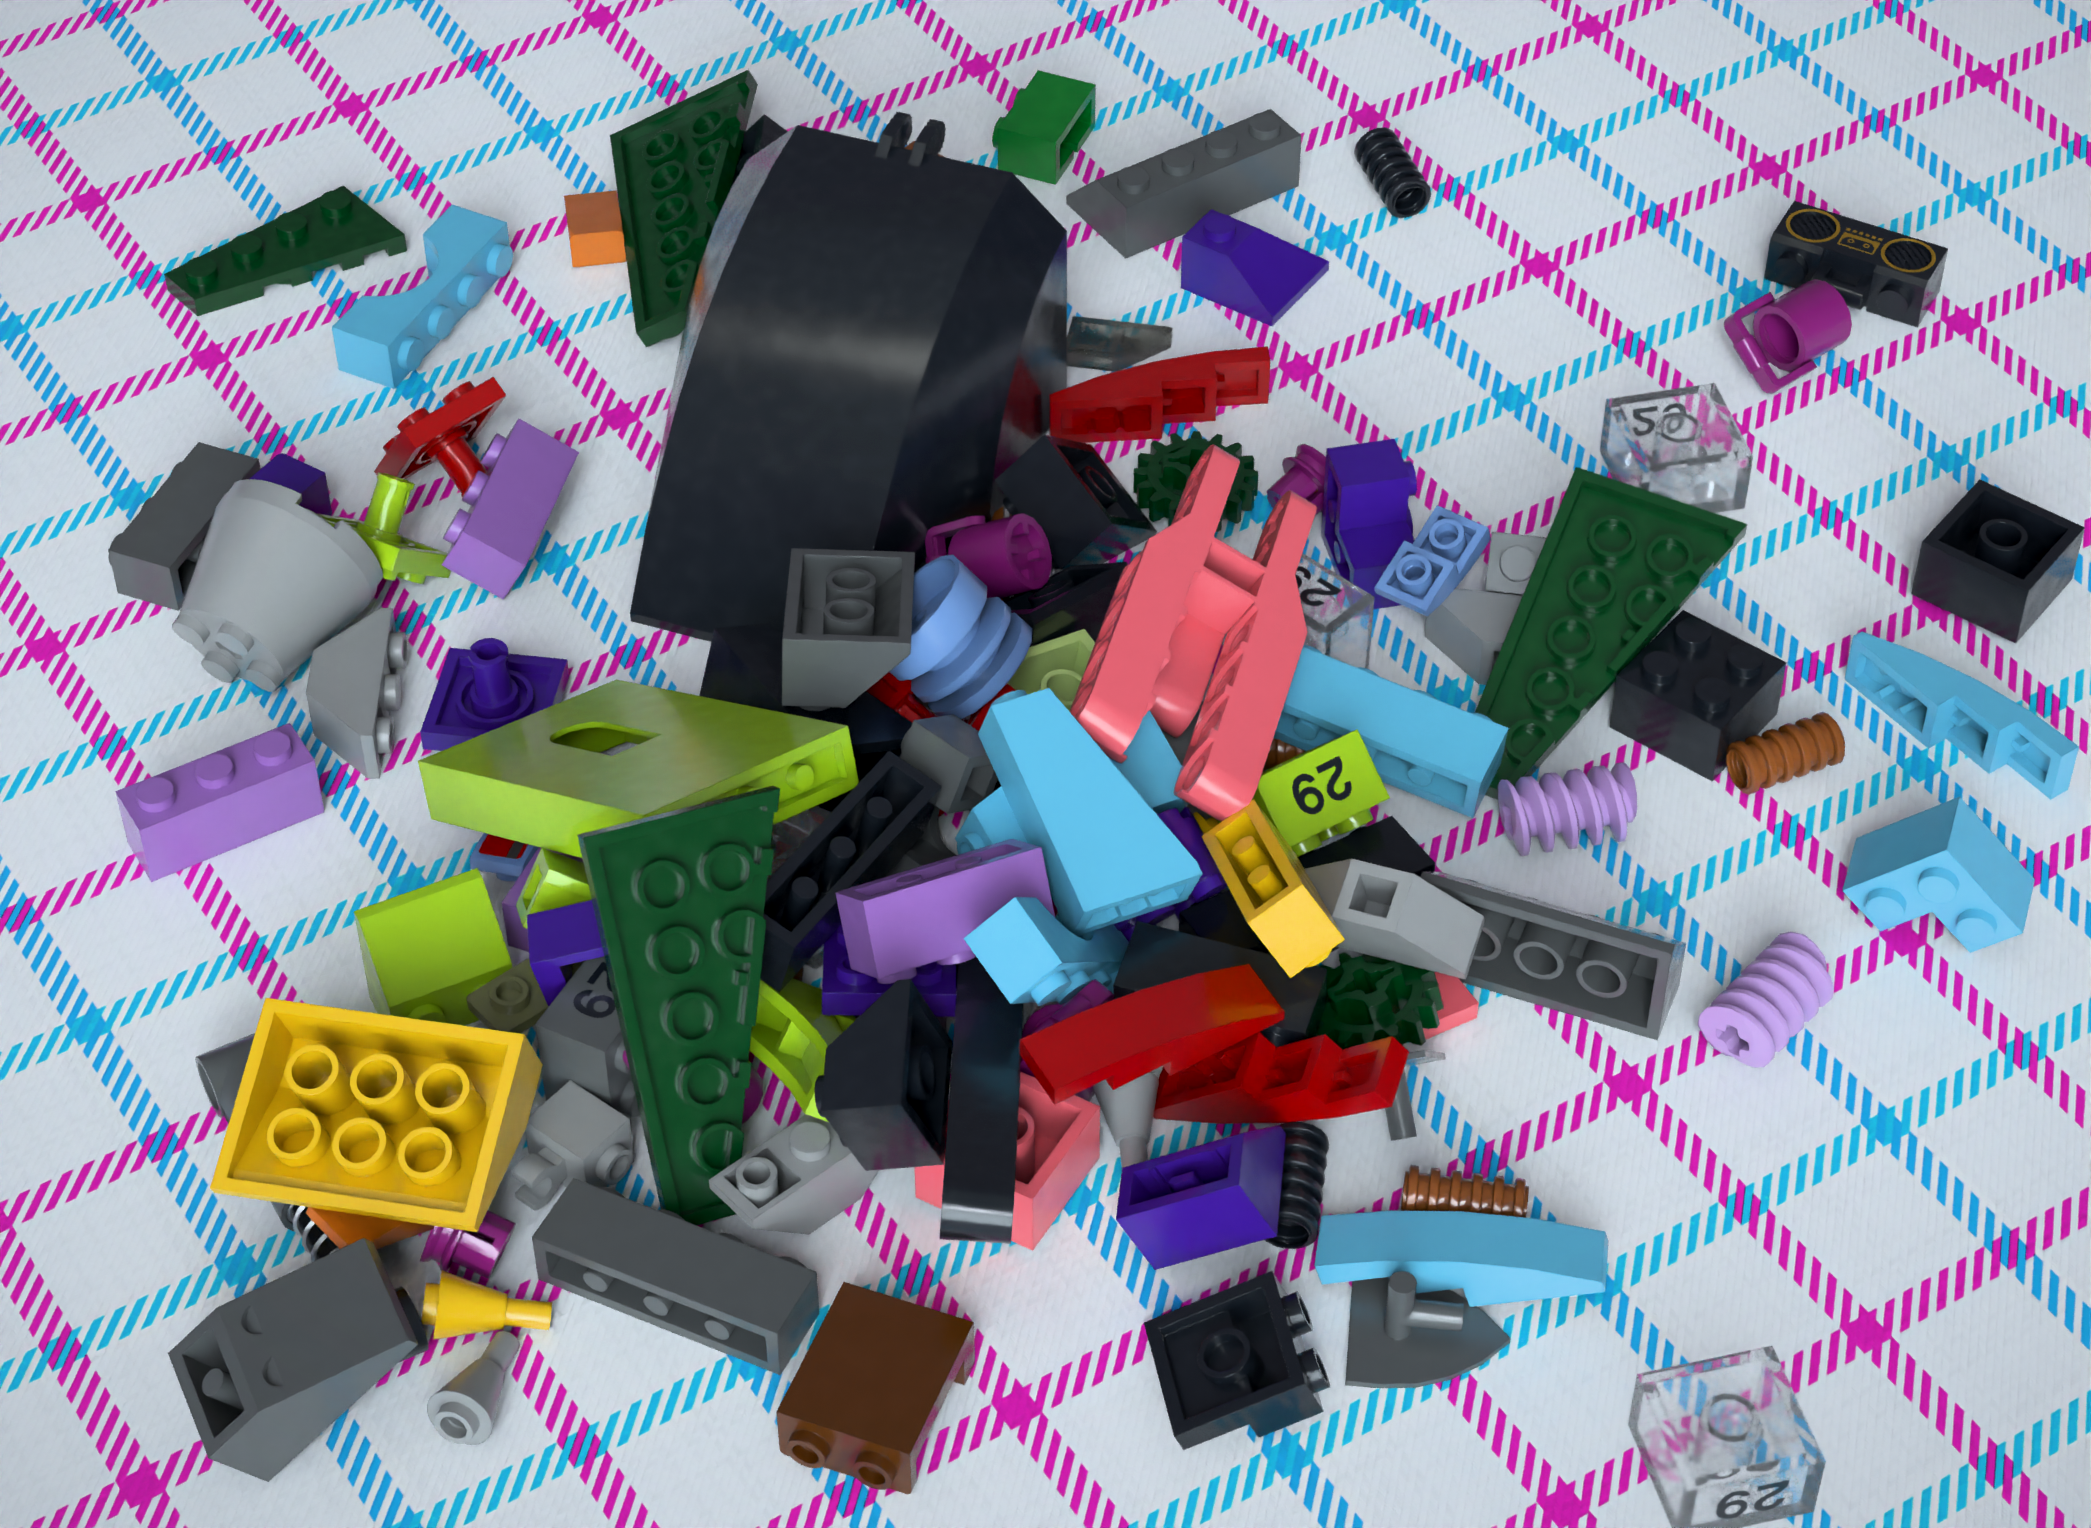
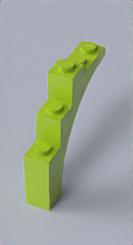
[516,848,856,1122]

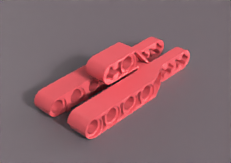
[1070,444,1317,822]

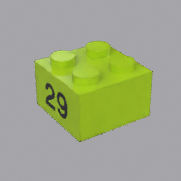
[1216,729,1390,857]

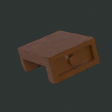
[776,1282,975,1494]

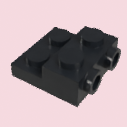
[1144,1271,1330,1450]

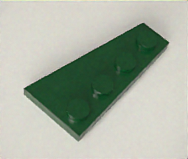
[164,186,407,316]

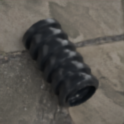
[1354,128,1431,218]
[1265,1122,1329,1249]

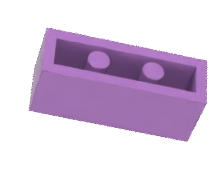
[442,418,579,599]
[115,723,325,882]
[835,839,1055,984]

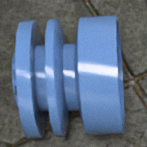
[890,555,1032,719]

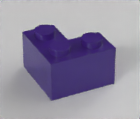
[1321,439,1417,613]

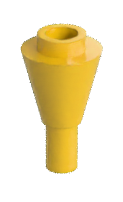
[421,1270,552,1340]

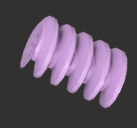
[1498,763,1637,856]
[1698,932,1834,1068]

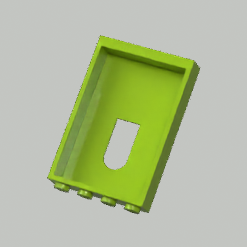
[418,679,859,858]

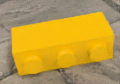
[1201,799,1345,978]

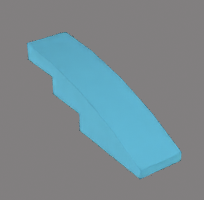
[1845,632,2079,800]
[1314,1210,1609,1307]

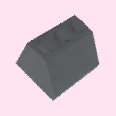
[782,548,915,711]

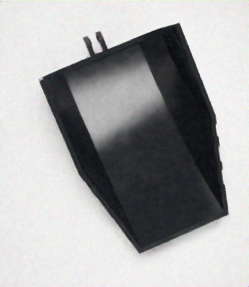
[630,112,1067,642]

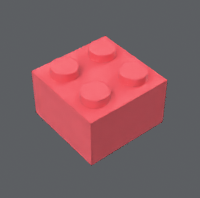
[914,1071,1100,1251]

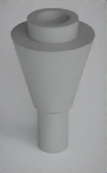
[1093,1072,1159,1168]
[427,1331,520,1445]

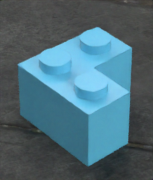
[1842,797,2035,953]

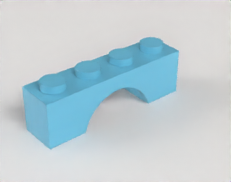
[332,205,513,389]
[963,897,1129,1006]

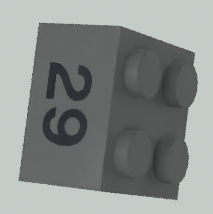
[535,956,640,1119]

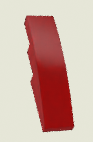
[1049,346,1270,443]
[1020,964,1285,1105]
[1153,1032,1409,1124]

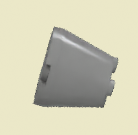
[172,479,383,692]

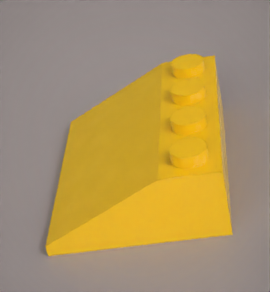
[210,998,543,1232]

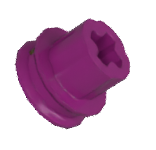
[1266,444,1326,516]
[420,1210,516,1279]

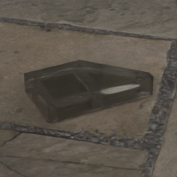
[1067,316,1173,372]

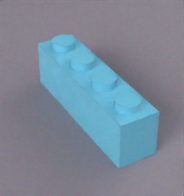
[1273,645,1509,818]

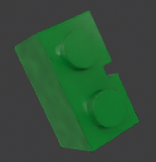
[992,70,1096,185]

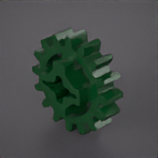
[1133,431,1258,532]
[1315,952,1444,1049]

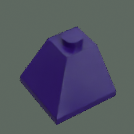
[1181,209,1329,326]

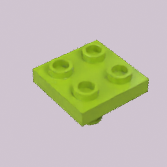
[318,472,451,584]

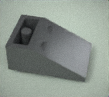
[168,1238,418,1482]

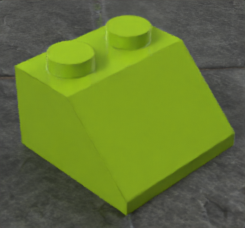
[354,868,513,1026]

